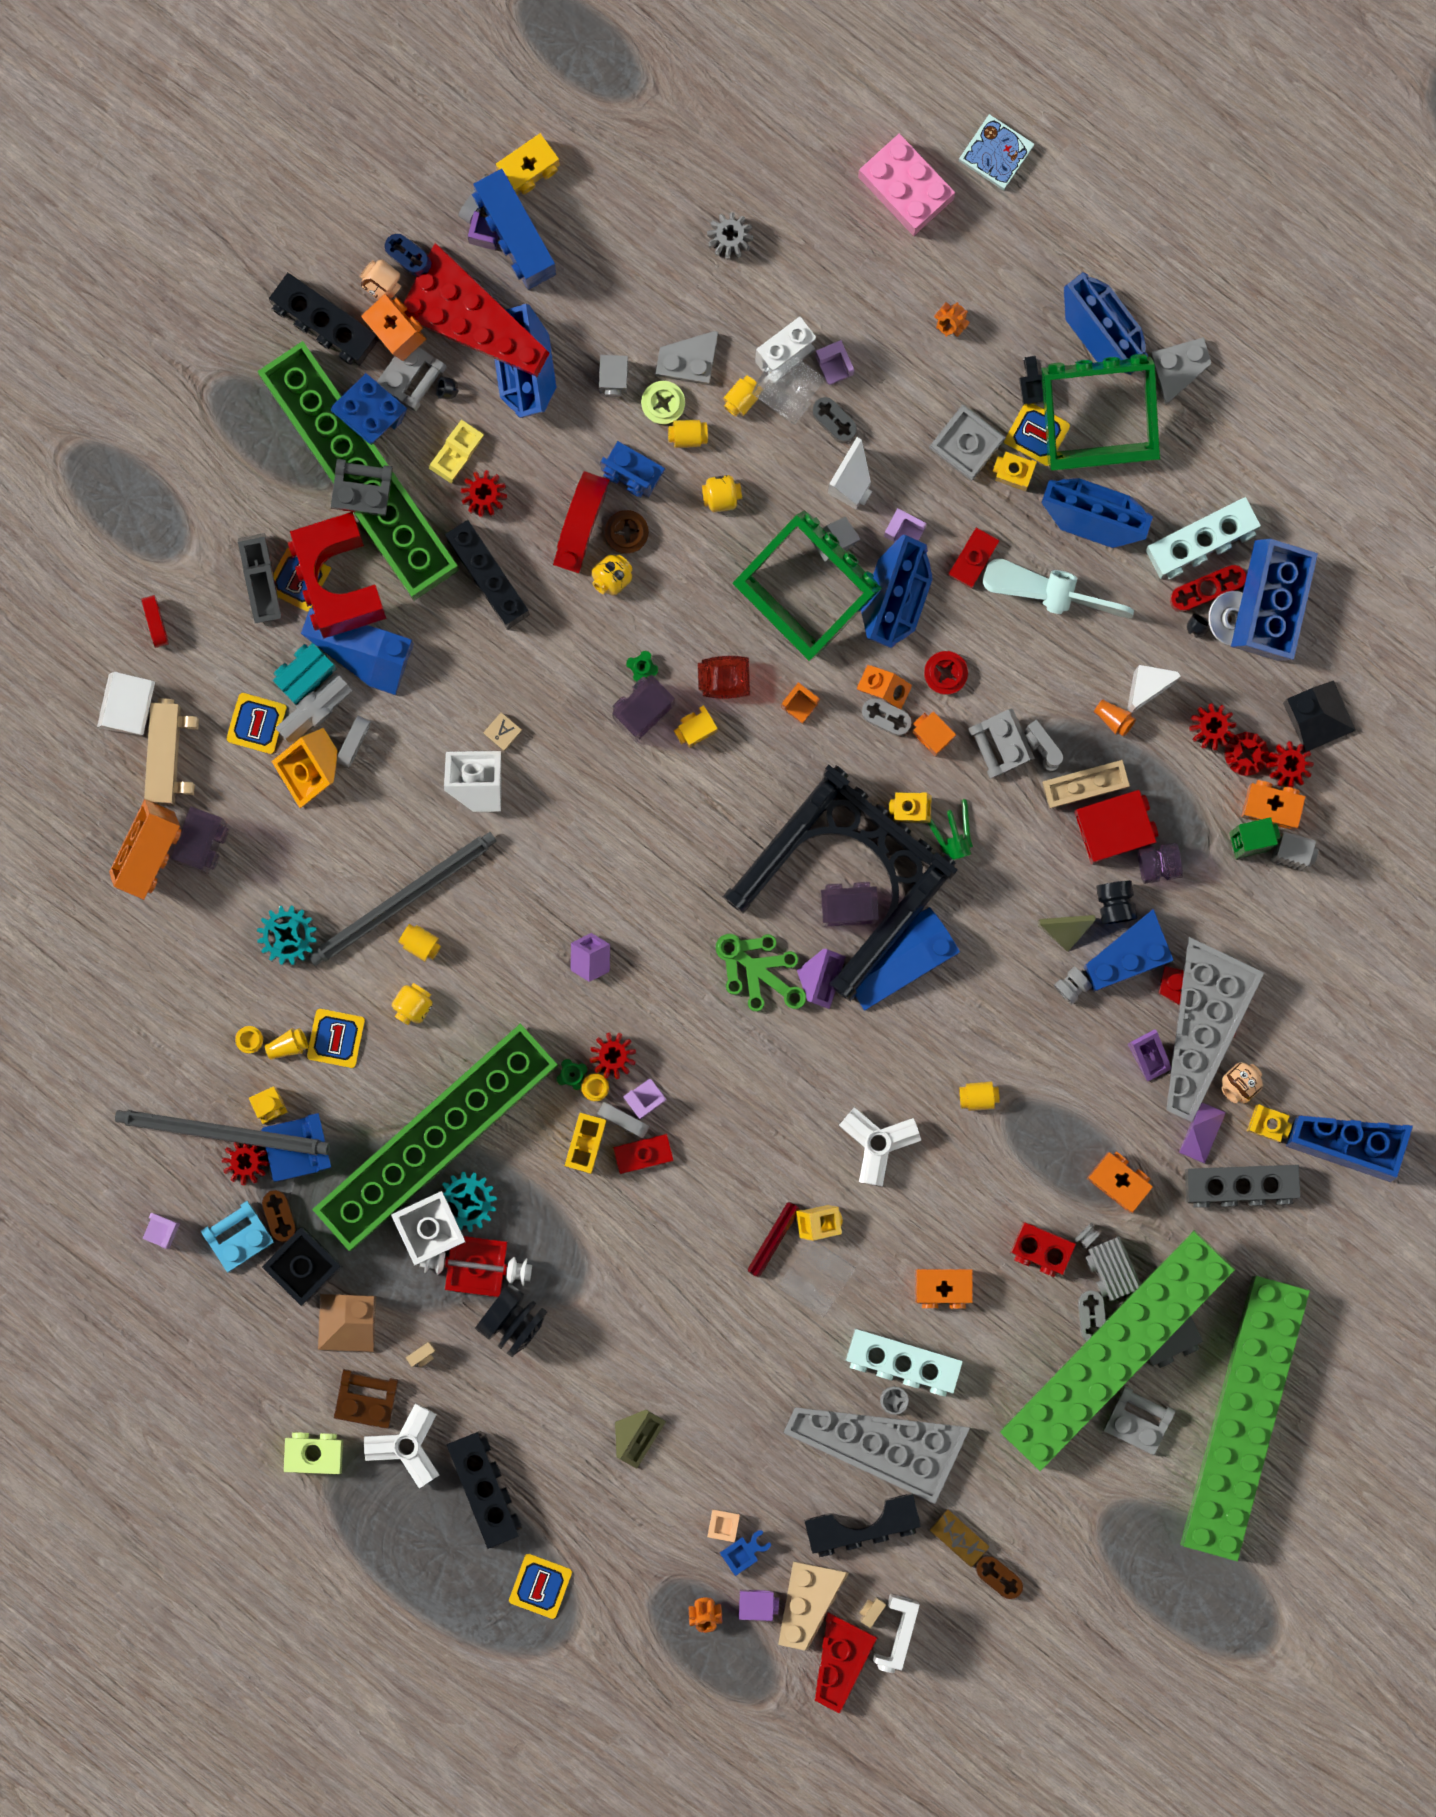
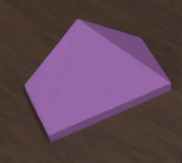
[797,949,846,1009]
[1127,1029,1171,1082]
[1179,1103,1226,1163]

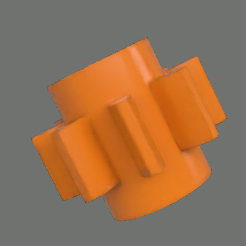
[934,302,970,337]
[688,1597,722,1633]

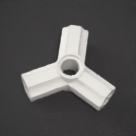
[839,1107,921,1186]
[364,1403,440,1488]

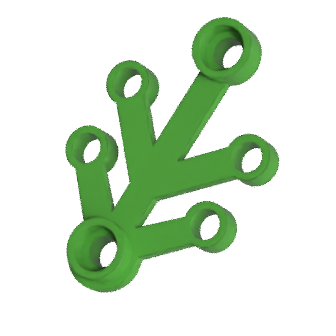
[715,934,806,1012]

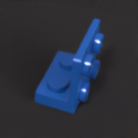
[331,373,407,445]
[600,441,665,498]
[261,1113,331,1182]

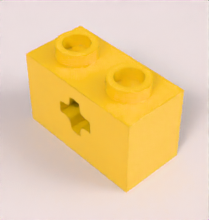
[496,133,560,195]
[564,1113,607,1174]

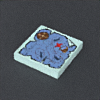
[959,114,1034,191]

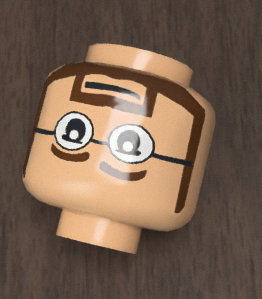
[359,259,401,300]
[1222,1062,1263,1103]

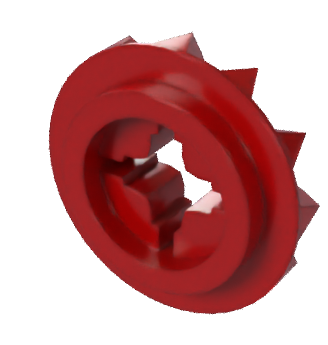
[924,651,968,695]
[1225,731,1269,776]

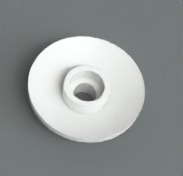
[1209,591,1243,646]

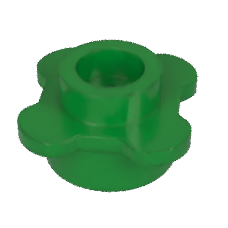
[626,651,658,683]
[557,1059,588,1090]

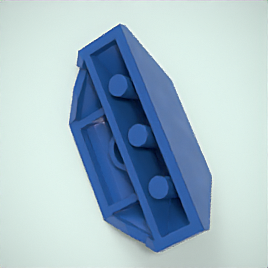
[1064,272,1148,375]
[494,304,557,418]
[1041,478,1153,548]
[861,535,933,648]

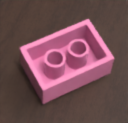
[858,133,955,236]

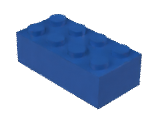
[1231,539,1318,661]

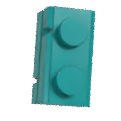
[272,643,337,706]

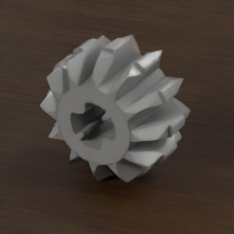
[707,212,753,260]

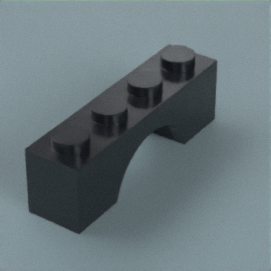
[804,1493,921,1557]

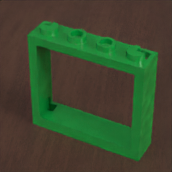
[1041,354,1160,471]
[732,510,882,661]

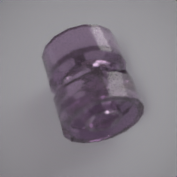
[1138,843,1183,884]

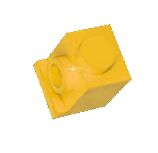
[993,451,1037,492]
[673,705,718,748]
[889,792,932,823]
[249,1086,288,1124]
[1247,1104,1292,1142]
[796,1205,843,1241]

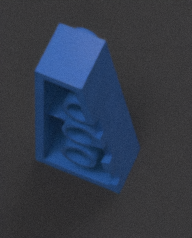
[471,168,556,290]
[1286,1116,1413,1182]

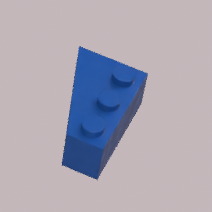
[1083,909,1174,992]

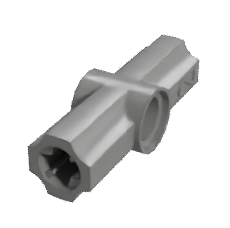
[275,673,353,745]

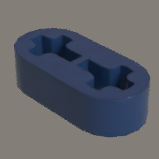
[384,234,431,276]

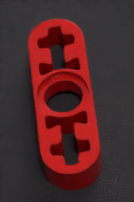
[1170,565,1246,612]

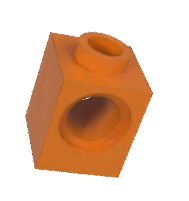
[912,711,956,756]

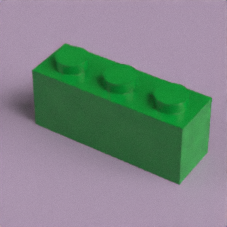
[1229,817,1280,859]

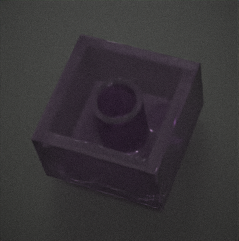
[612,675,675,743]
[171,806,229,874]
[820,882,879,927]

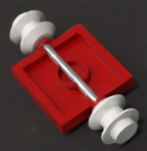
[420,1236,532,1297]

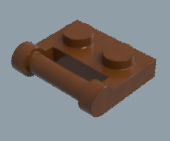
[334,1369,398,1429]

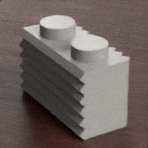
[1271,832,1319,871]
[1085,1236,1141,1301]

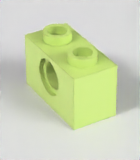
[284,1432,343,1474]

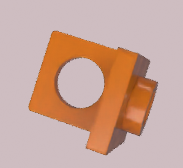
[856,665,912,709]

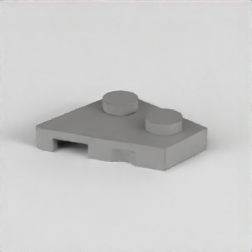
[655,331,718,385]
[1150,337,1211,404]

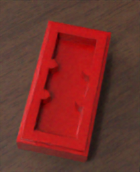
[948,527,999,589]
[613,1134,674,1174]

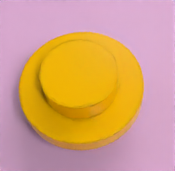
[235,1026,263,1054]
[581,1074,609,1101]

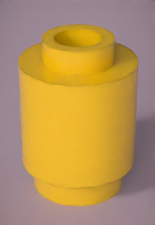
[723,375,763,417]
[668,420,708,448]
[398,924,441,962]
[959,1081,1000,1111]

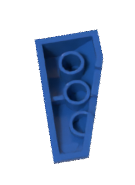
[855,907,960,1011]

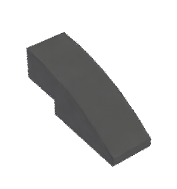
[238,533,282,623]

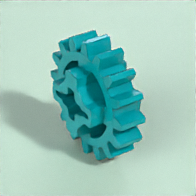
[257,906,317,966]
[438,1172,497,1232]

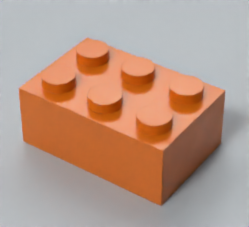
[109,799,181,900]

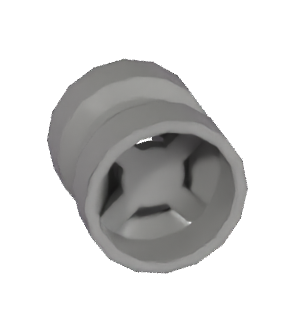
[1054,966,1092,1005]
[880,1386,909,1415]

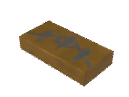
[929,1509,989,1568]

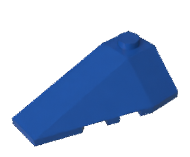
[301,608,414,696]

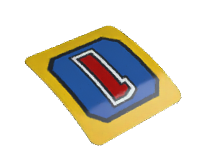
[1004,404,1070,466]
[274,548,331,611]
[226,693,287,754]
[307,1009,365,1068]
[509,1554,572,1619]

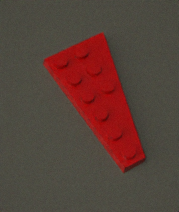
[403,243,550,377]

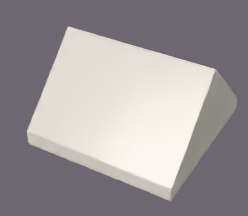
[1127,665,1181,713]
[97,672,155,735]

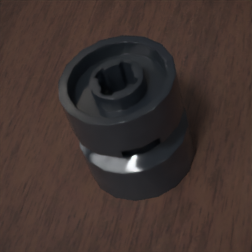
[1096,880,1138,924]

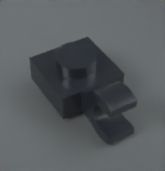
[1019,356,1044,406]

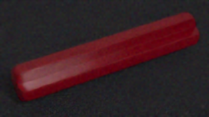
[748,1202,800,1277]

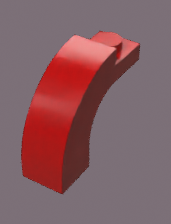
[553,471,610,573]

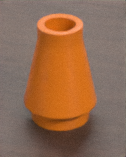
[1094,699,1136,737]

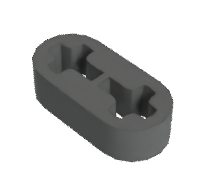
[812,397,856,443]

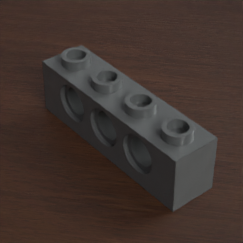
[1185,1165,1300,1208]

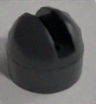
[436,377,459,399]
[1187,614,1210,638]

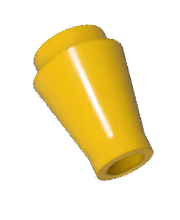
[265,1028,308,1060]

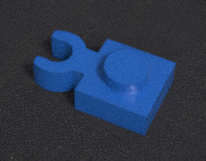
[720,1530,772,1576]

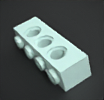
[1145,497,1261,580]
[845,1329,963,1397]

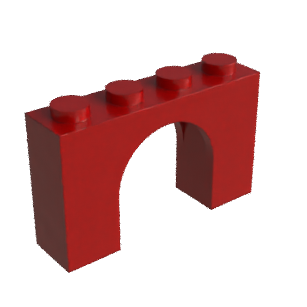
[288,512,387,639]

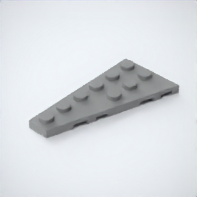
[1166,936,1264,1122]
[783,1407,970,1504]

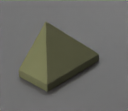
[1038,915,1095,952]
[615,1410,666,1469]

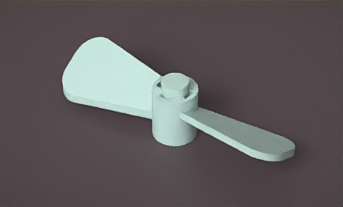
[983,559,1134,618]

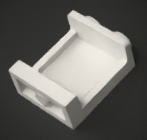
[755,316,816,383]
[873,1594,920,1673]

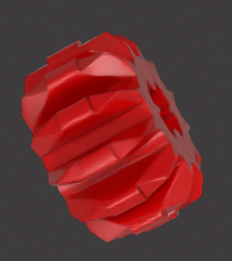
[461,470,507,518]
[1189,703,1237,751]
[1266,741,1314,788]
[590,1033,636,1079]
[222,1142,269,1186]

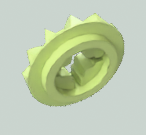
[641,381,685,425]

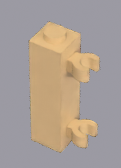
[144,698,199,806]

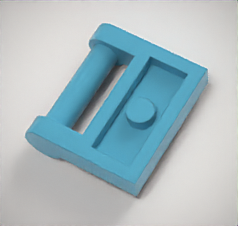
[201,1200,275,1273]

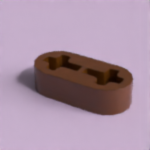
[262,1190,297,1242]
[975,1556,1023,1599]

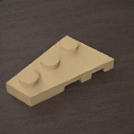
[778,1562,849,1650]

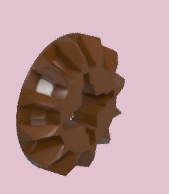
[605,510,649,554]

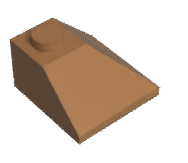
[318,1294,376,1352]

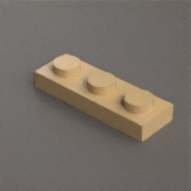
[1042,760,1130,809]

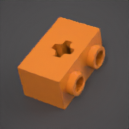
[361,294,426,361]
[1241,780,1306,831]
[1087,1152,1153,1213]
[915,1269,972,1309]

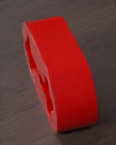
[141,595,169,648]

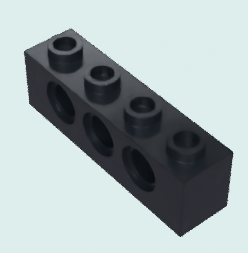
[269,272,379,366]
[445,520,530,630]
[446,1431,522,1549]

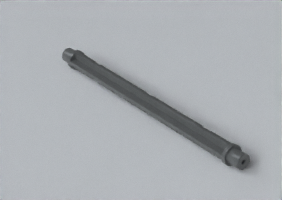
[308,832,497,966]
[115,1110,330,1156]

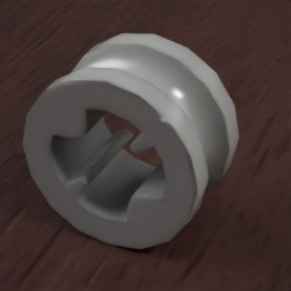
[1075,1222,1101,1250]

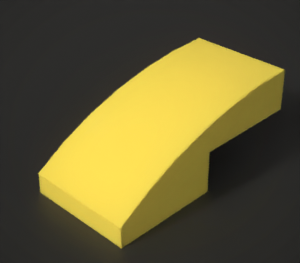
[429,419,484,484]

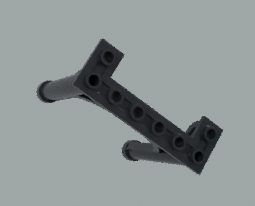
[722,764,958,1002]

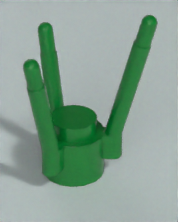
[927,799,973,860]

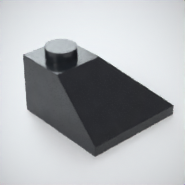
[1283,680,1356,752]

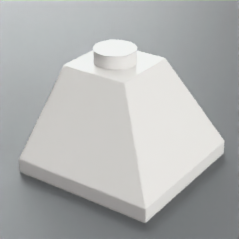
[828,437,872,509]
[444,751,501,812]
[391,1191,465,1265]

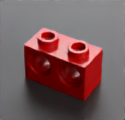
[1010,1222,1076,1278]

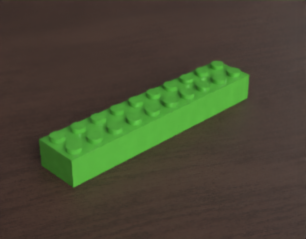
[257,341,459,601]
[312,1023,558,1251]
[1000,1229,1235,1471]
[1180,1276,1310,1562]

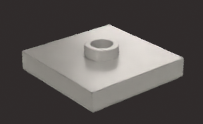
[929,404,1006,482]

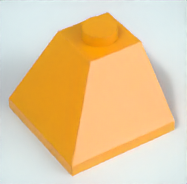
[272,728,338,808]

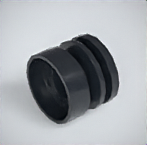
[475,1283,547,1358]

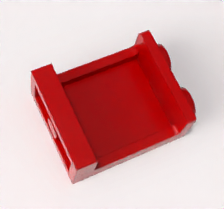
[1074,790,1159,864]

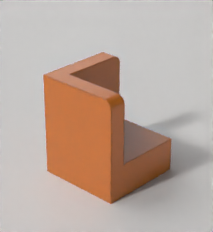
[781,682,820,724]

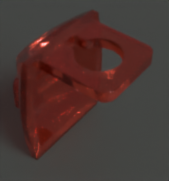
[698,656,750,699]

